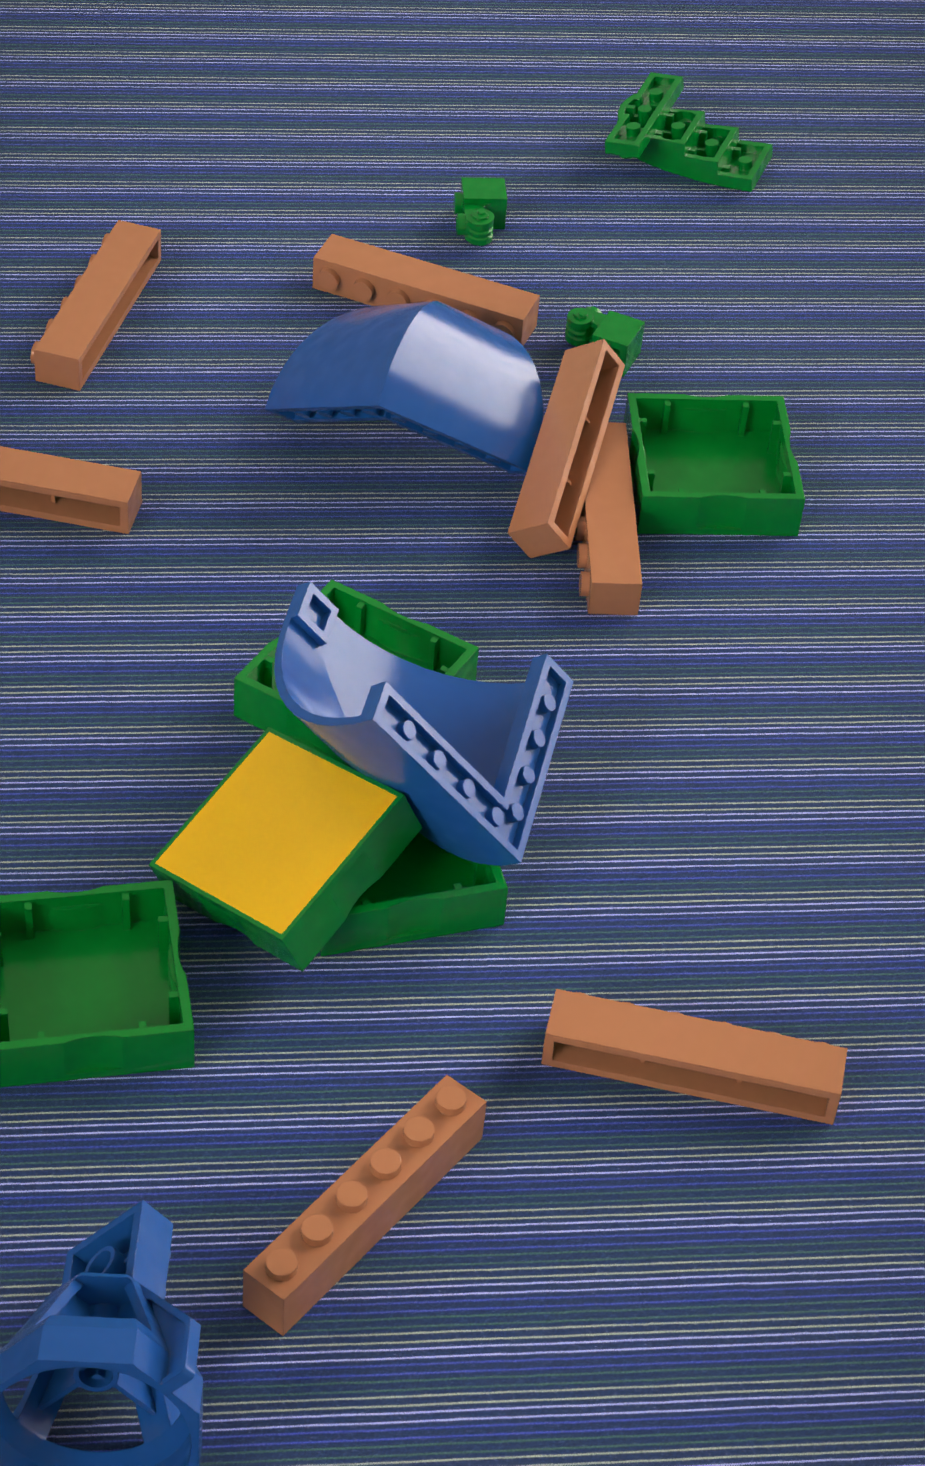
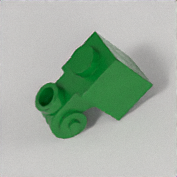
[453,178,508,246]
[565,306,645,377]

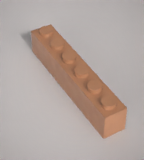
[30,220,161,391]
[312,234,540,346]
[507,339,625,558]
[575,422,643,615]
[0,446,142,534]
[541,989,848,1125]
[243,1075,487,1336]

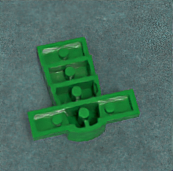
[605,72,773,192]

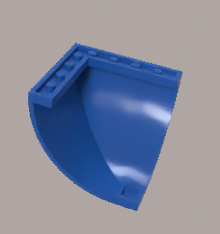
[265,301,544,474]
[274,581,574,866]

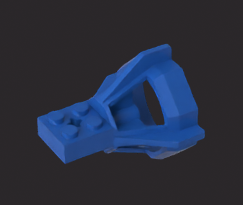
[0,1200,203,1466]

